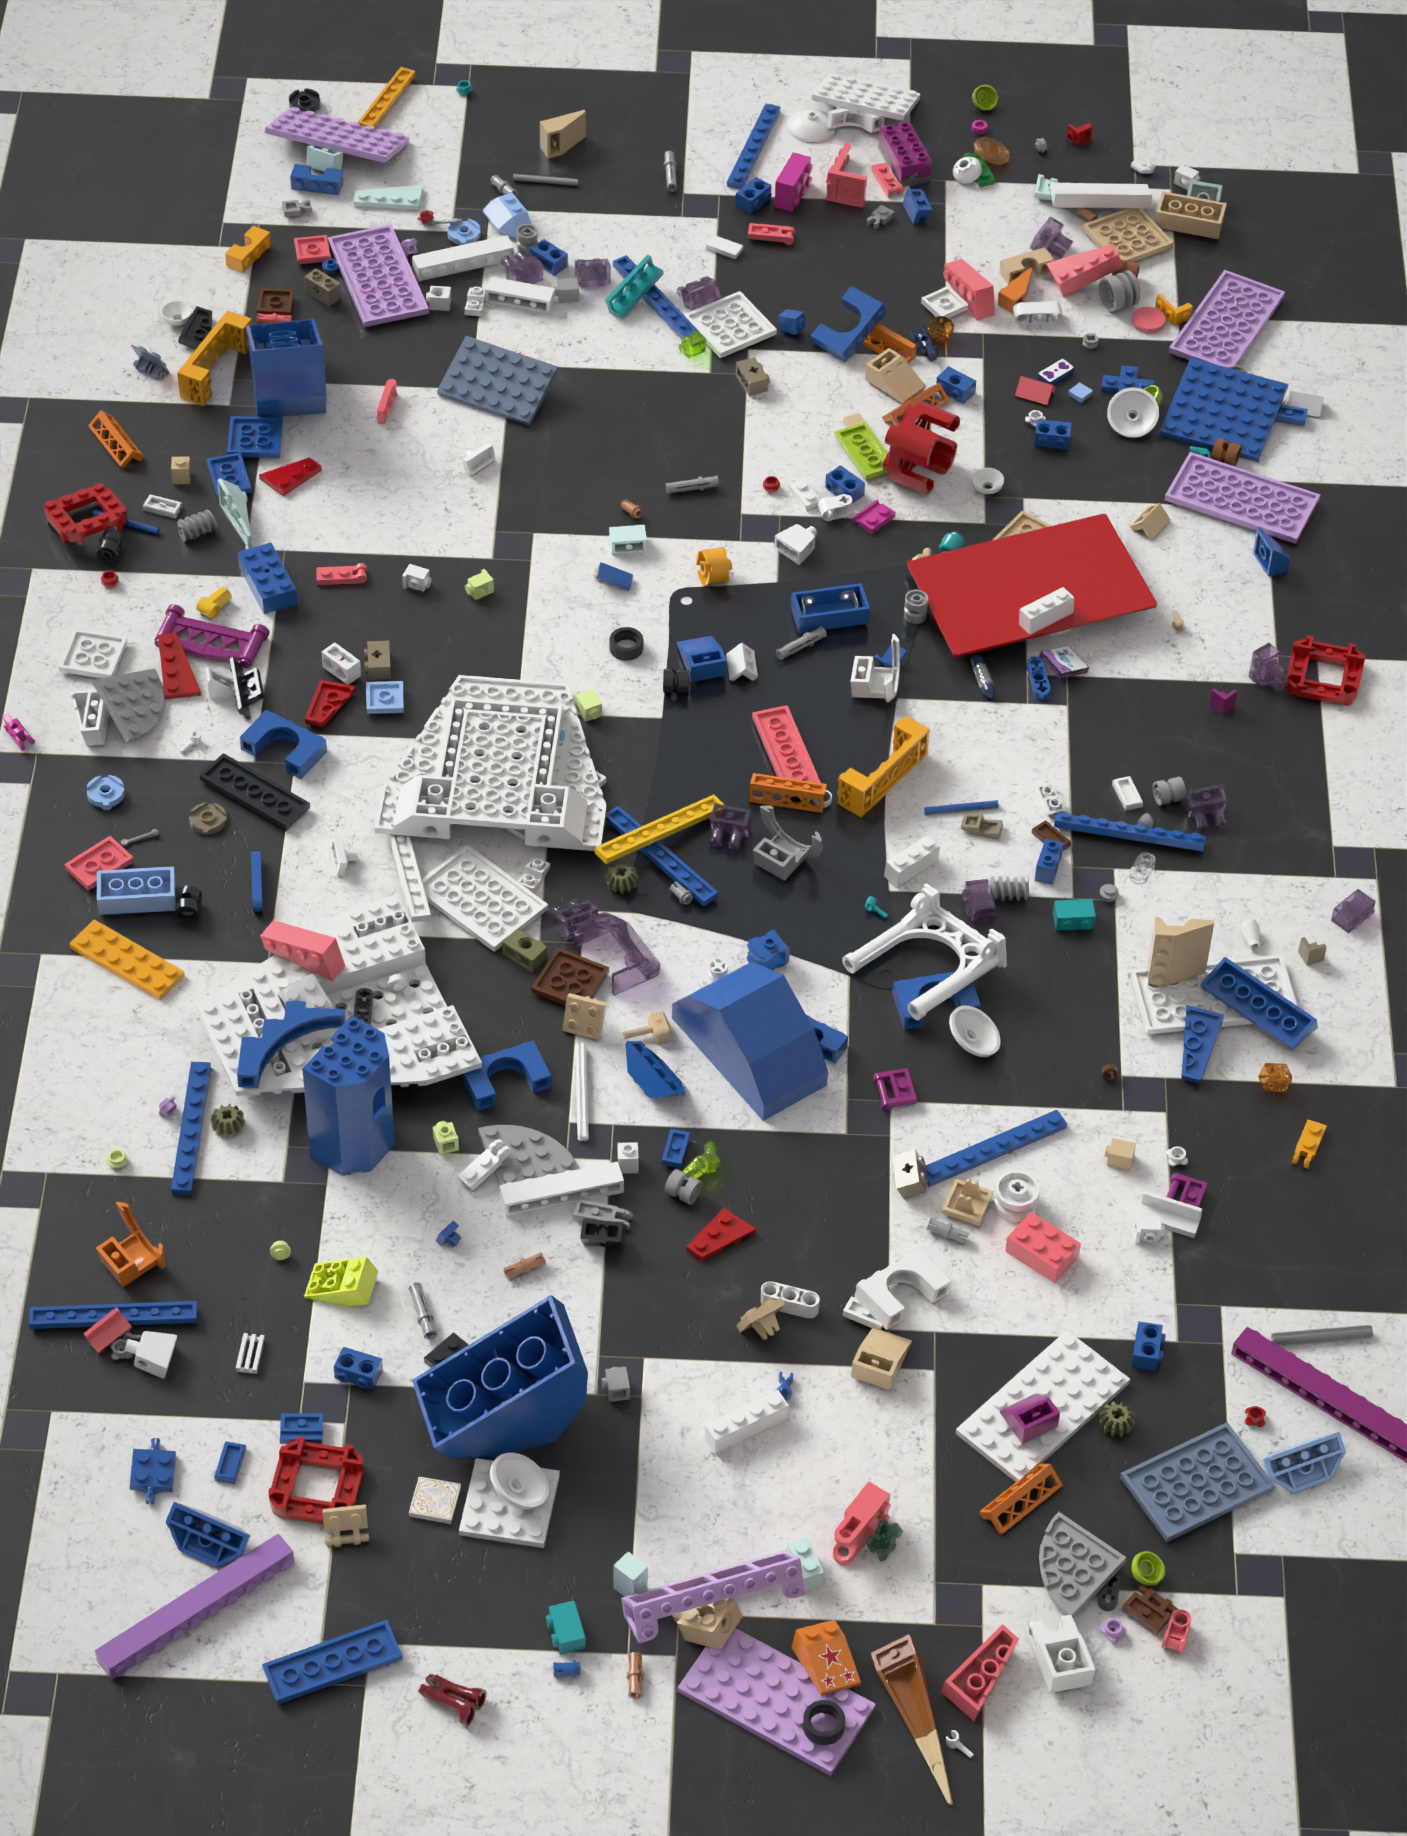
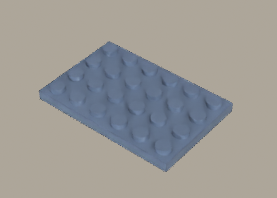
[437,336,558,426]
[1120,1422,1275,1542]

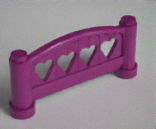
[154,604,270,668]

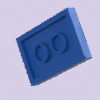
[206,452,252,499]

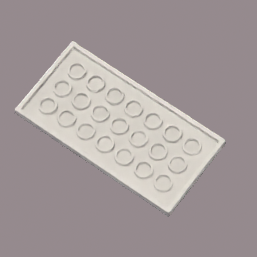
[1130,955,1297,1035]
[955,1330,1130,1482]

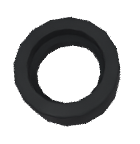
[609,627,644,661]
[803,1700,845,1745]

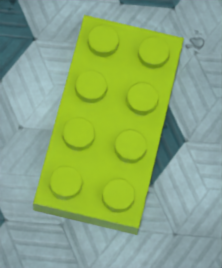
[835,422,888,480]

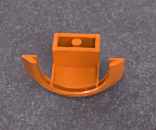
[96,1202,166,1287]

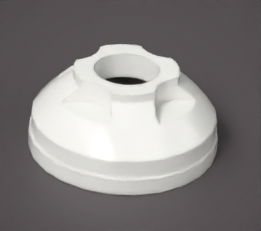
[953,157,982,184]
[161,300,192,326]
[972,468,1004,495]

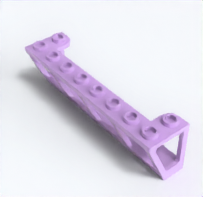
[621,1550,805,1643]

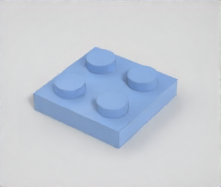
[366,681,404,714]

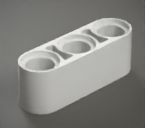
[1013,301,1063,325]
[761,1281,820,1318]

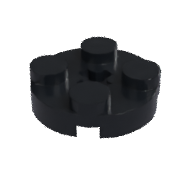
[289,88,321,112]

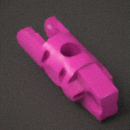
[2,713,35,751]

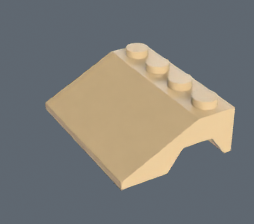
[1147,916,1214,986]

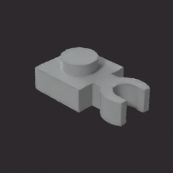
[282,200,312,217]
[867,205,894,229]

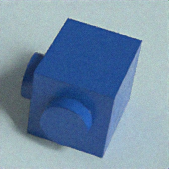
[778,309,806,335]

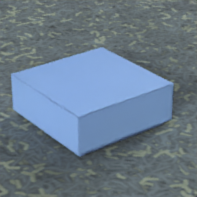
[1068,382,1093,403]

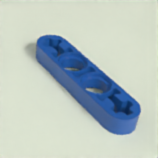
[251,851,263,912]

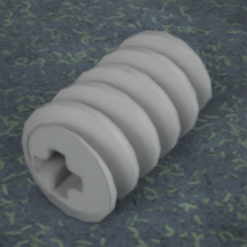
[178,510,218,542]
[990,876,1029,901]

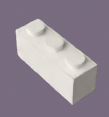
[1019,587,1074,635]
[884,835,940,887]

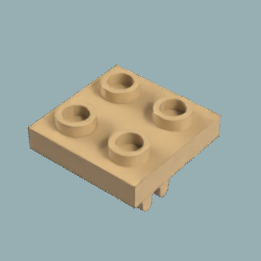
[562,993,607,1040]
[941,1179,994,1226]
[736,1298,785,1340]

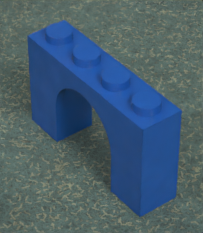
[811,286,886,362]
[240,710,327,779]
[892,971,981,1030]
[460,1041,551,1111]

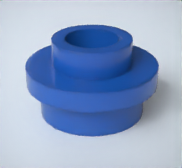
[322,259,339,274]

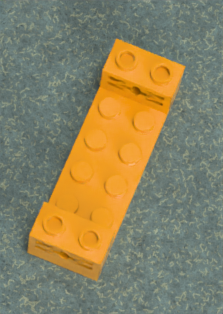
[177,310,252,406]
[837,716,930,818]

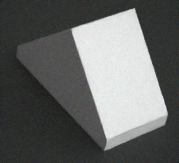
[206,667,235,700]

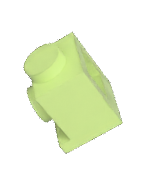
[465,569,494,600]
[433,1121,459,1155]

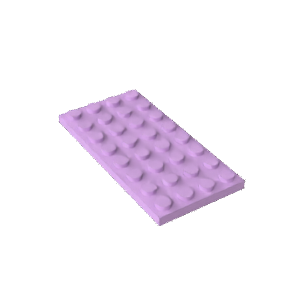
[265,107,410,163]
[328,224,429,327]
[1169,270,1285,367]
[1165,452,1320,544]
[677,1628,876,1776]

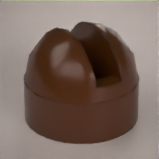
[1102,1063,1118,1081]

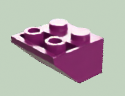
[1000,1393,1060,1444]

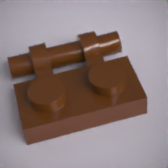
[1121,1585,1179,1635]

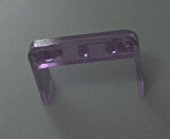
[575,912,660,996]

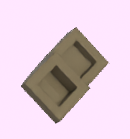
[961,813,1003,839]

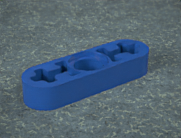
[1027,656,1050,701]

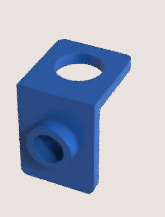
[875,644,907,668]

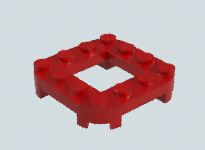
[45,483,128,545]
[1286,636,1365,706]
[268,1437,364,1524]

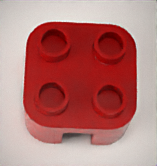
[882,401,960,495]

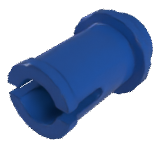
[553,1660,581,1678]

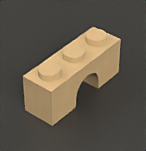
[999,247,1054,284]

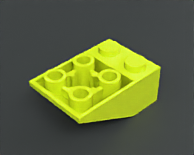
[304,1256,378,1307]

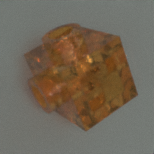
[1258,1063,1292,1092]

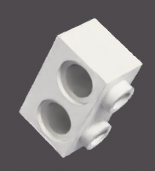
[321,642,361,685]

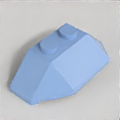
[483,193,531,240]
[1263,1432,1346,1493]

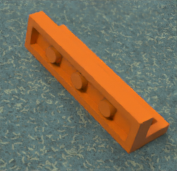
[859,317,917,363]
[882,383,949,426]
[88,410,144,468]
[749,773,827,813]
[979,1464,1063,1534]

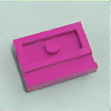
[853,500,896,534]

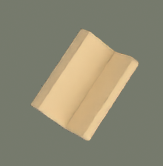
[1130,503,1170,539]

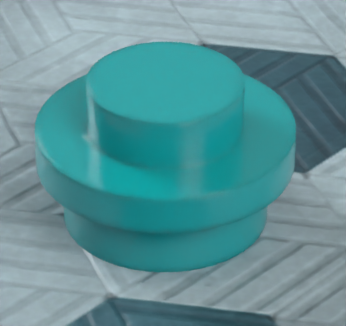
[456,80,472,95]

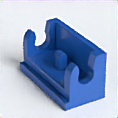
[903,189,933,224]

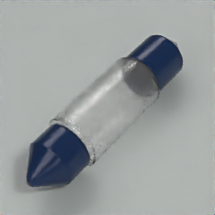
[971,655,995,698]

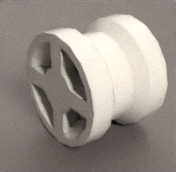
[709,958,728,981]

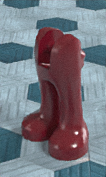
[418,1674,487,1726]

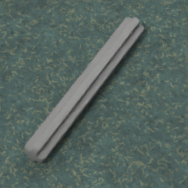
[1271,1325,1373,1345]

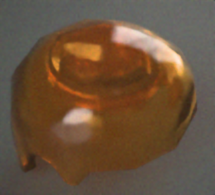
[927,316,954,343]

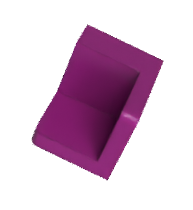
[1209,689,1237,715]

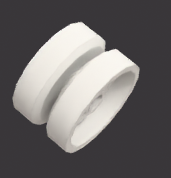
[993,1170,1040,1223]

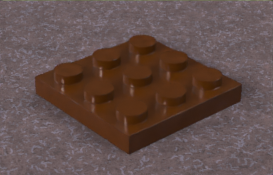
[531,947,609,1006]

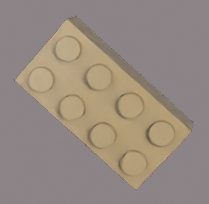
[1155,191,1227,239]

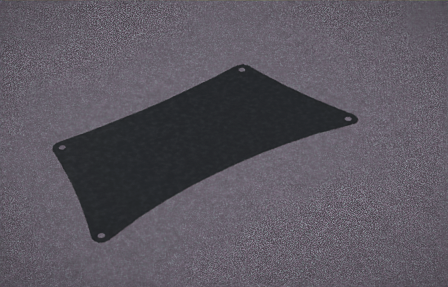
[626,564,919,989]

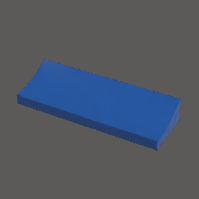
[1200,957,1318,1051]

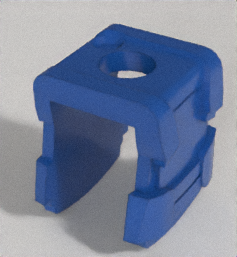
[747,929,790,971]

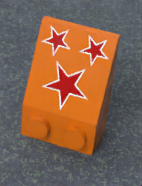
[791,1620,861,1695]

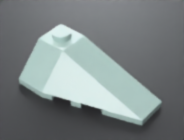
[217,479,252,549]

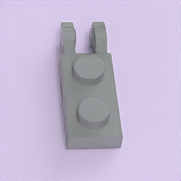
[573,1199,633,1230]

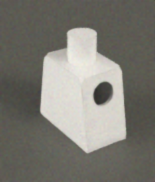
[774,524,817,565]
[125,1331,177,1379]

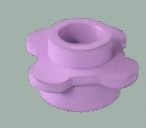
[401,238,418,256]
[158,1096,177,1116]
[1100,1618,1126,1642]

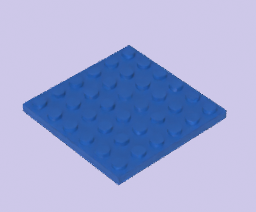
[1159,358,1289,462]

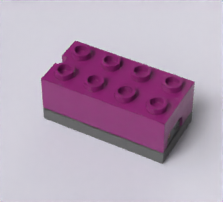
[878,121,932,187]

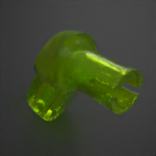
[683,1141,720,1179]

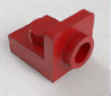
[1067,123,1093,146]

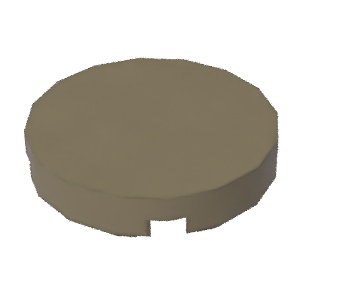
[189,802,227,835]

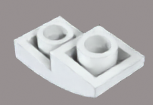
[464,287,485,316]
[1034,782,1066,816]
[517,857,550,893]

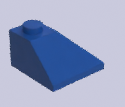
[1253,527,1290,577]

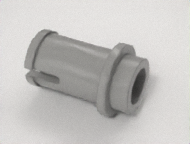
[670,882,693,904]

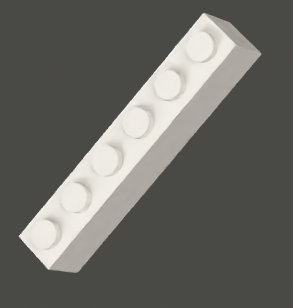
[412,235,514,281]
[500,1162,624,1216]

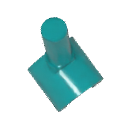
[865,896,888,919]

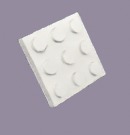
[59,628,128,679]

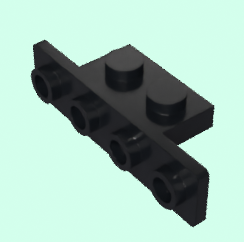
[229,657,265,720]

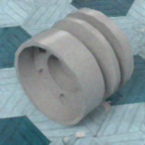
[1099,271,1141,312]

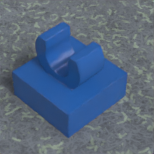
[435,1220,461,1248]

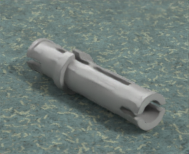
[664,151,677,192]
[665,476,719,494]
[776,626,827,660]
[408,1282,437,1339]

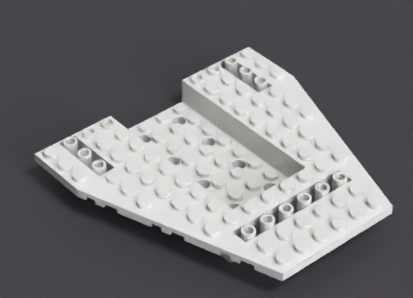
[375,675,606,851]
[197,894,482,1096]

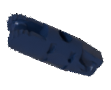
[910,325,937,361]

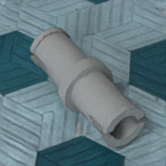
[490,175,518,197]
[926,1218,969,1244]

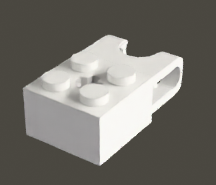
[1027,1615,1095,1693]

